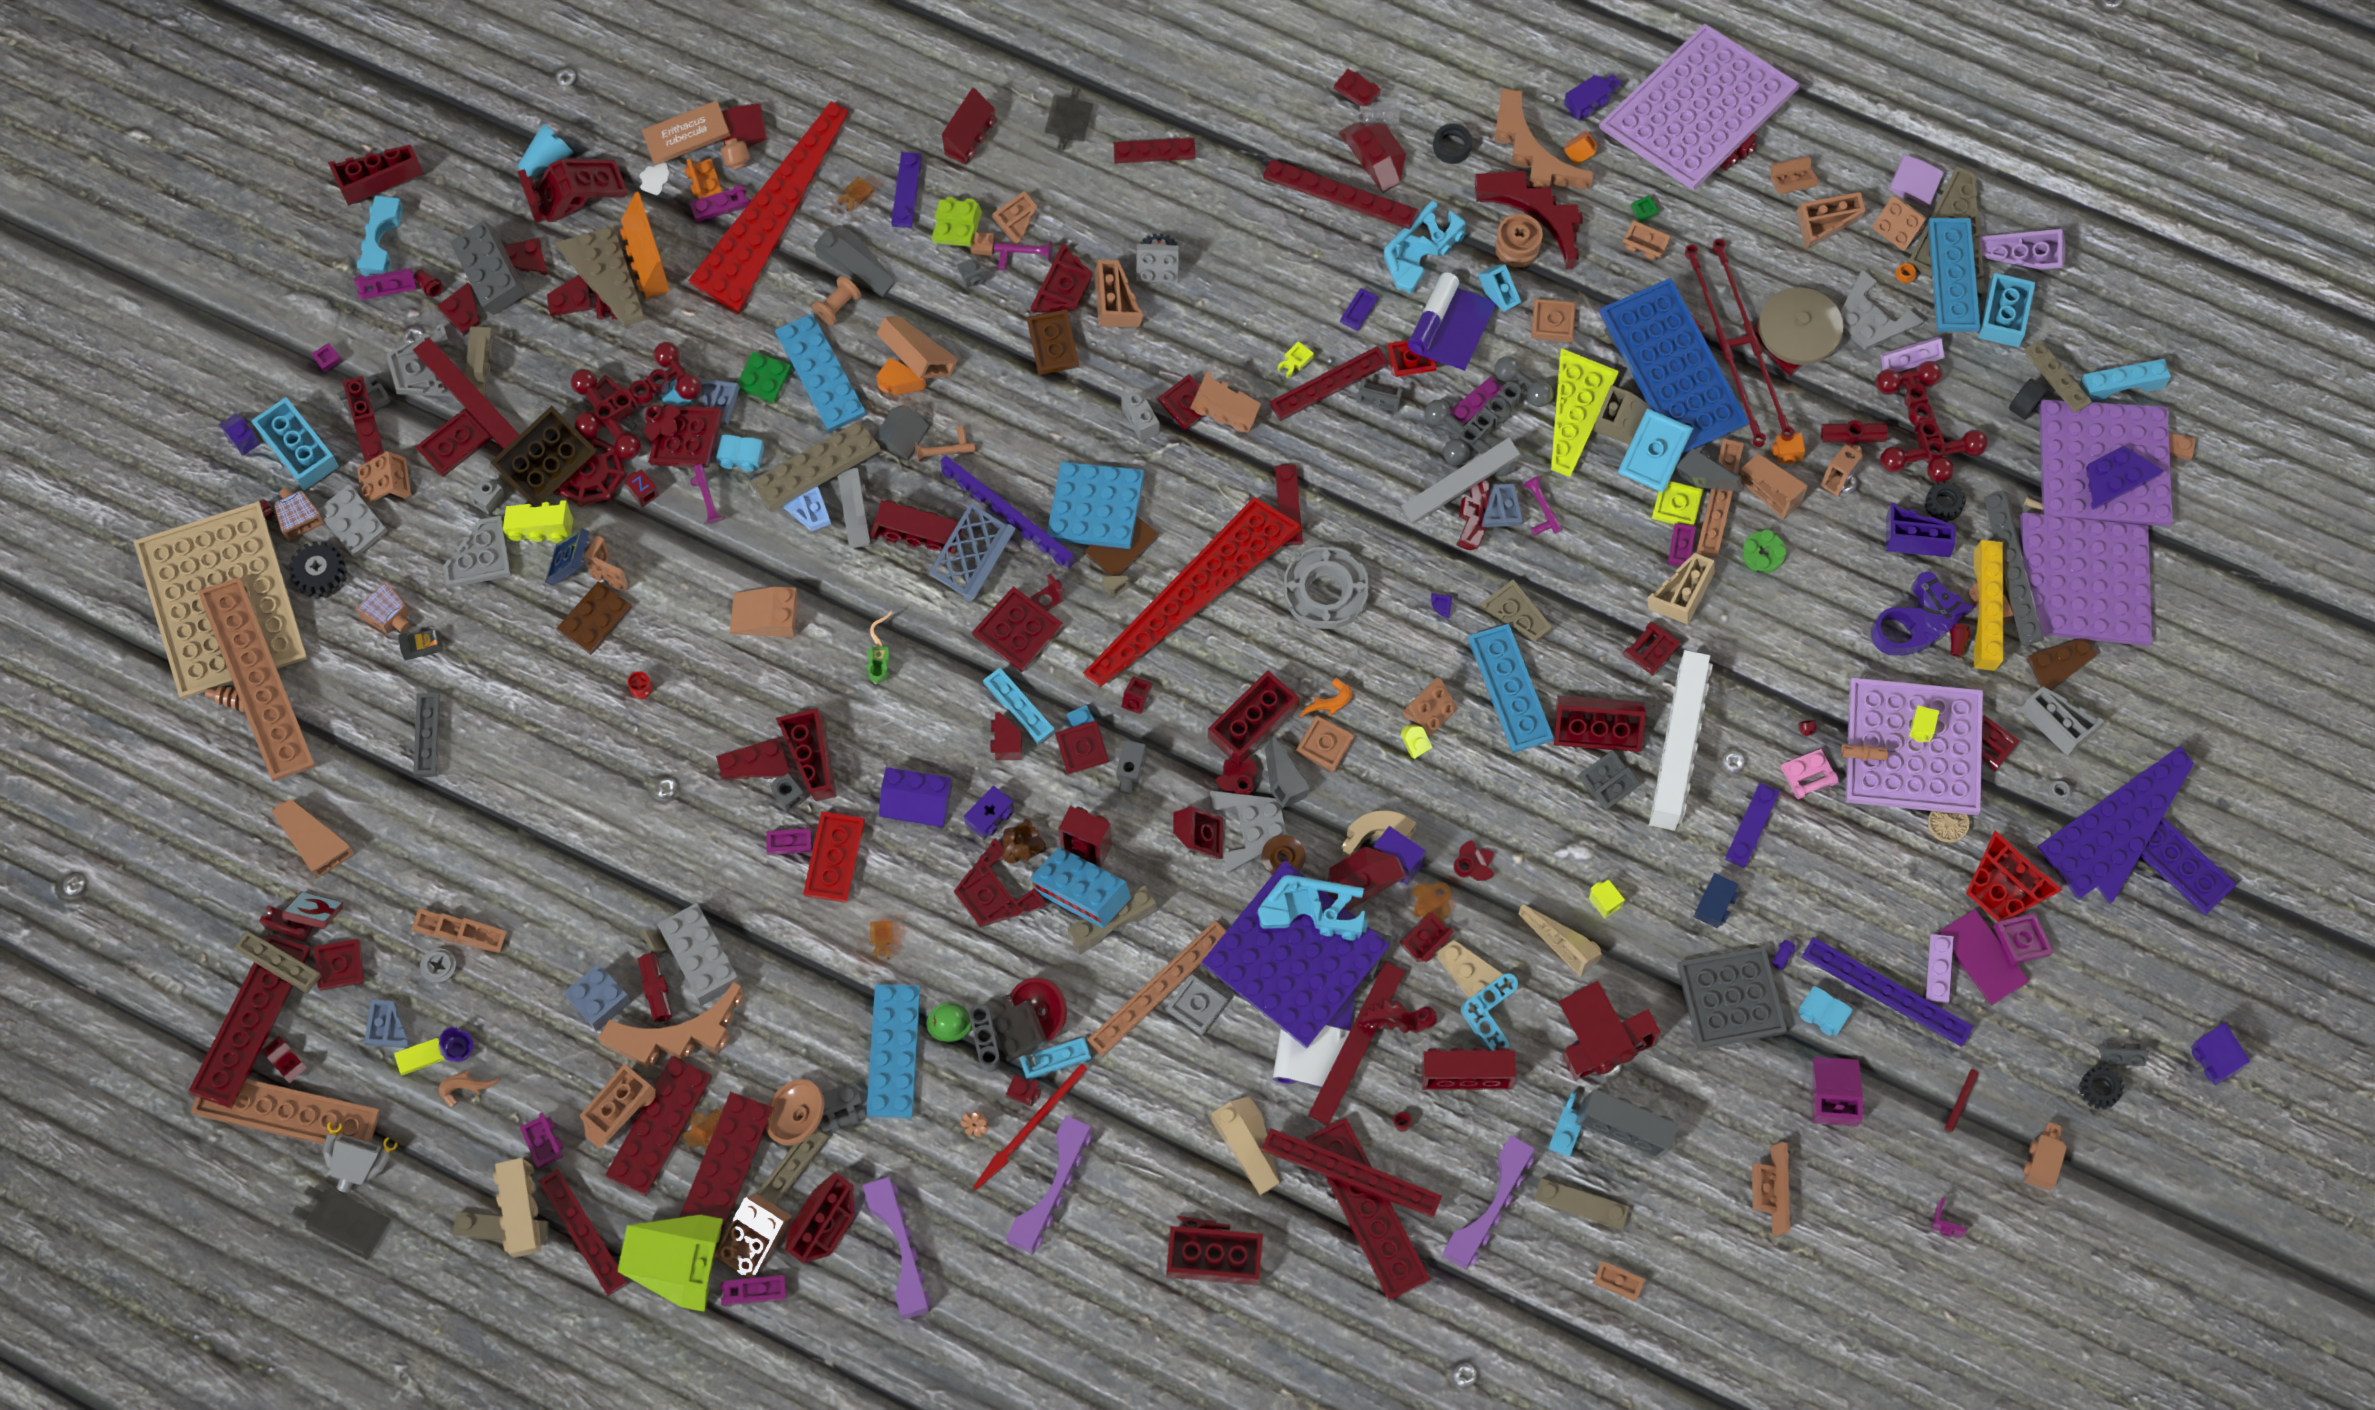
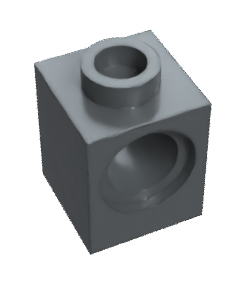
[770,773,805,813]

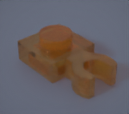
[838,176,874,212]
[870,921,893,960]

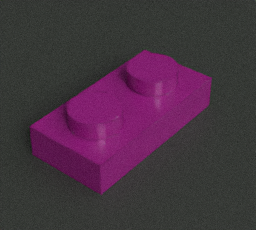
[1667,523,1696,567]
[766,829,812,855]

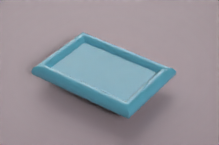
[1617,408,1693,493]

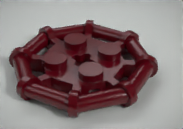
[554,435,627,507]

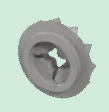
[420,948,457,984]

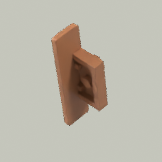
[1752,1142,1790,1236]

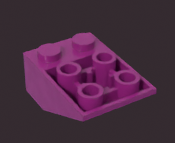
[1812,1057,1863,1127]

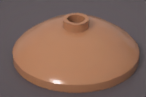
[766,1079,824,1145]

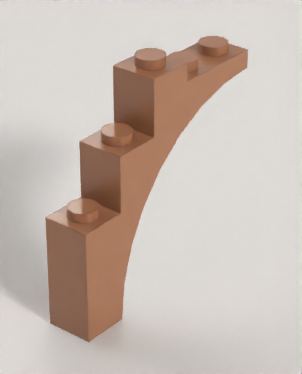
[1494,89,1593,190]
[598,982,744,1069]

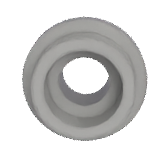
[2048,781,2071,803]

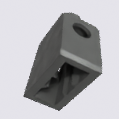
[1116,740,1148,794]

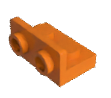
[685,159,722,199]

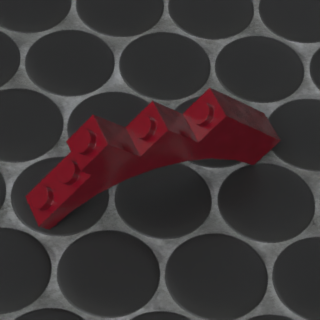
[1474,171,1583,269]

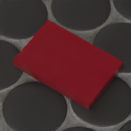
[415,408,492,478]

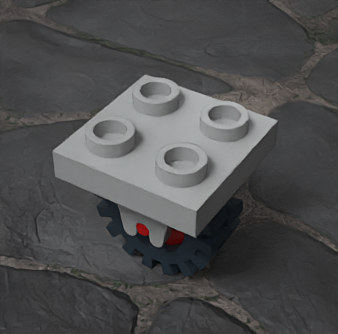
[1137,233,1179,283]

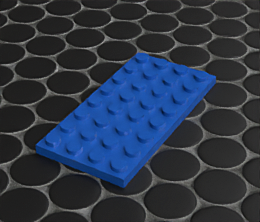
[1598,278,1749,455]

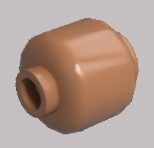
[720,138,750,170]

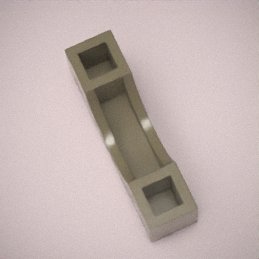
[1067,885,1156,955]

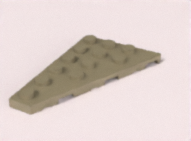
[1908,166,1985,298]

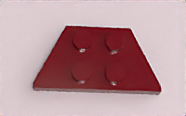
[1030,243,1093,313]

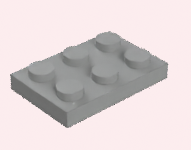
[317,484,388,558]

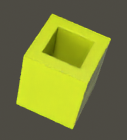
[1908,705,1939,743]
[1589,879,1625,919]

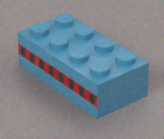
[1031,847,1131,928]

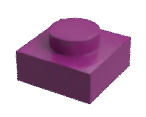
[312,343,342,372]

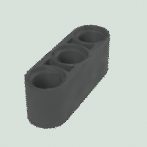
[969,1004,1000,1072]

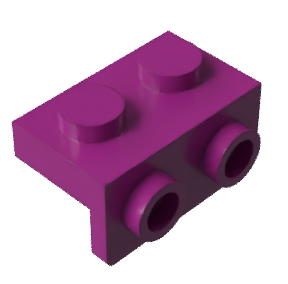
[520,1112,564,1169]

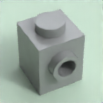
[469,477,505,515]

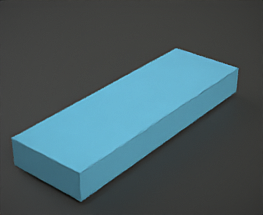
[1020,1037,1091,1080]

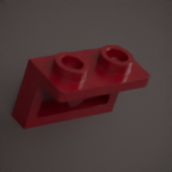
[1334,68,1381,110]
[1399,912,1454,962]

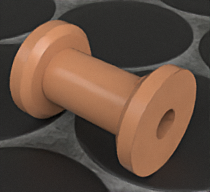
[812,276,861,326]

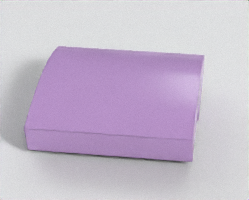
[1888,155,1944,207]

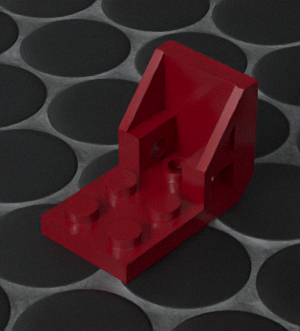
[535,159,628,222]

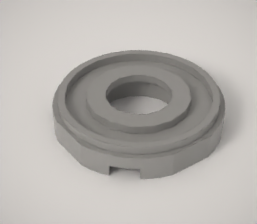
[1284,547,1368,629]

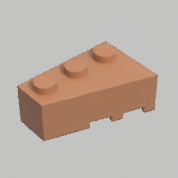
[1796,192,1866,250]
[1095,260,1143,327]
[1190,371,1261,433]
[1739,454,1808,520]

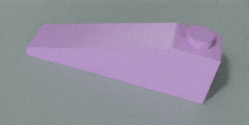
[1979,229,2065,270]

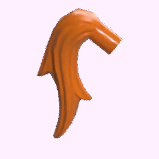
[1299,677,1353,718]

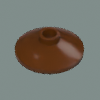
[1261,835,1306,875]

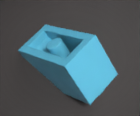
[1477,264,1521,311]

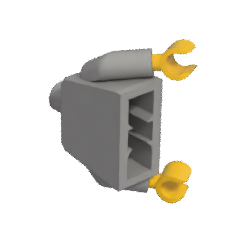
[323,1121,397,1192]

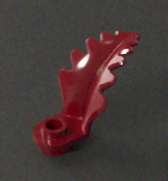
[1358,1000,1437,1033]

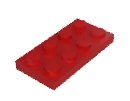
[803,811,865,903]

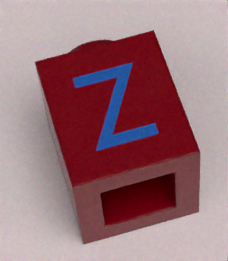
[624,469,659,508]

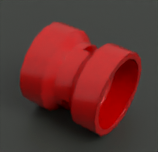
[627,671,652,699]

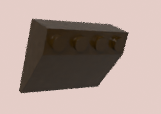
[489,406,597,507]

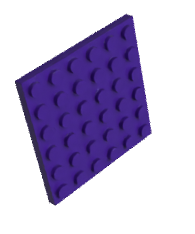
[1201,860,1390,1049]

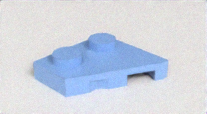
[782,486,831,531]

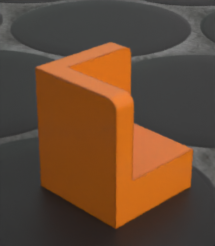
[1564,130,1598,165]

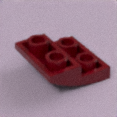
[722,103,767,147]

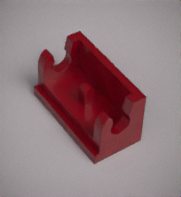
[259,905,313,942]

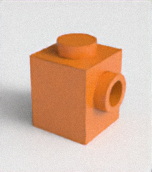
[1771,433,1805,464]

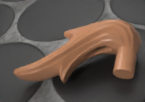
[438,1070,501,1107]

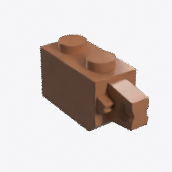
[2022,1122,2066,1191]

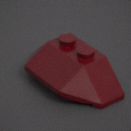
[1339,122,1406,193]
[1325,847,1407,911]
[784,1172,855,1264]

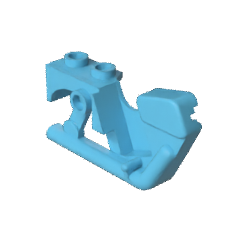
[1384,200,1466,294]
[1257,875,1368,940]

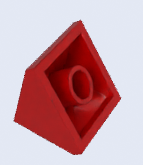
[1387,340,1437,377]

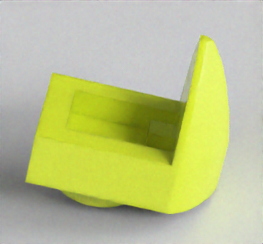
[1401,725,1433,759]

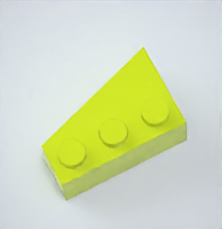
[503,500,573,543]

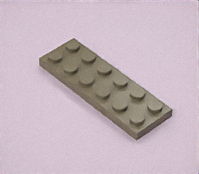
[750,420,881,512]

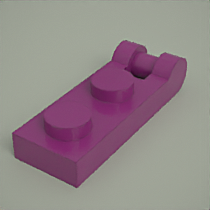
[689,185,750,223]
[354,268,417,299]
[720,1275,787,1307]

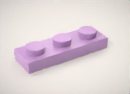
[1880,337,1944,372]
[1926,934,1953,1004]

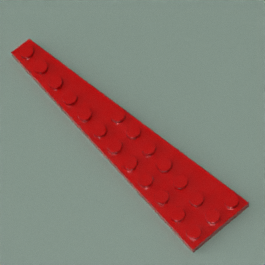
[688,101,848,314]
[1083,497,1302,687]

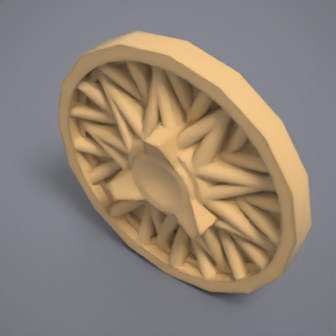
[1928,811,1969,843]

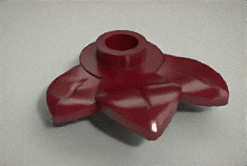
[644,405,681,441]
[1216,757,1257,795]
[1453,840,1494,881]

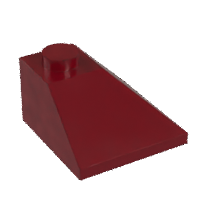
[1173,806,1223,860]

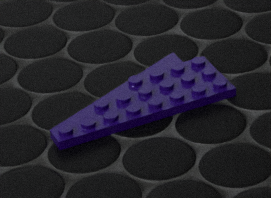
[2037,746,2194,904]

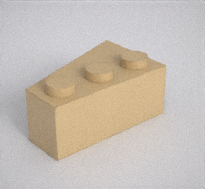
[1648,553,1715,625]

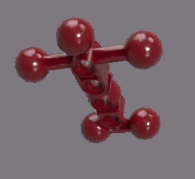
[570,341,702,460]
[1875,361,1988,483]

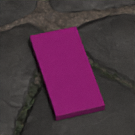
[1938,909,2029,1006]

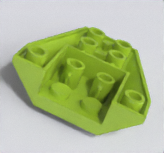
[618,1215,723,1312]

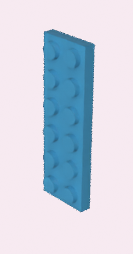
[1928,218,1980,332]
[775,313,866,433]
[1468,624,1554,754]
[866,984,921,1119]

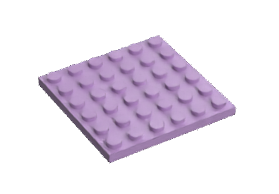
[1845,678,1983,815]

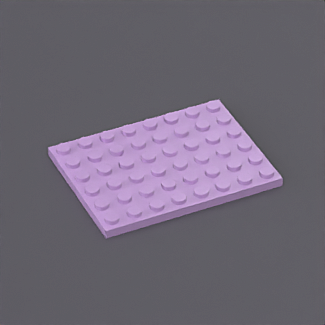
[1599,24,1799,191]

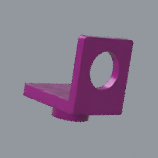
[1931,1197,1966,1238]

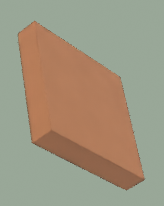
[1531,299,1576,342]
[1295,715,1355,773]

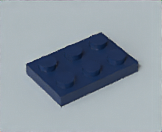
[545,528,589,586]

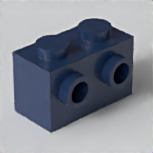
[1693,873,1739,929]

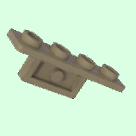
[465,327,492,397]
[2024,340,2091,413]

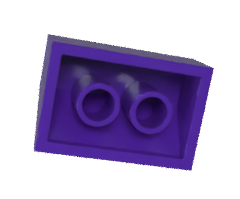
[879,767,952,827]

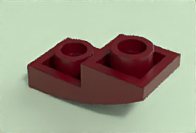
[1720,133,1757,171]

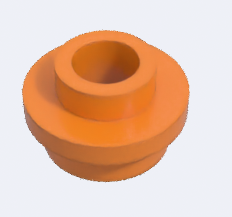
[1895,263,1916,284]

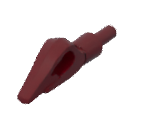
[1176,1215,1231,1230]

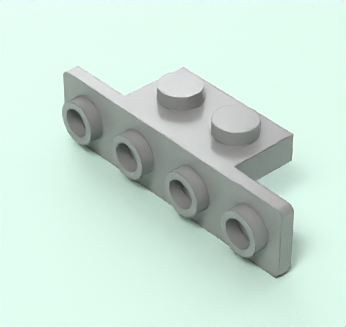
[838,468,870,548]

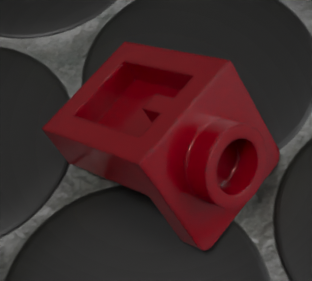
[1121,676,1153,714]
[1005,1074,1042,1107]

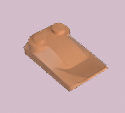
[579,1064,656,1149]

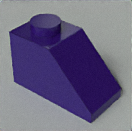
[219,413,260,456]

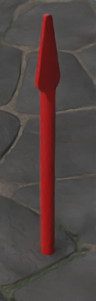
[973,1064,1087,1190]

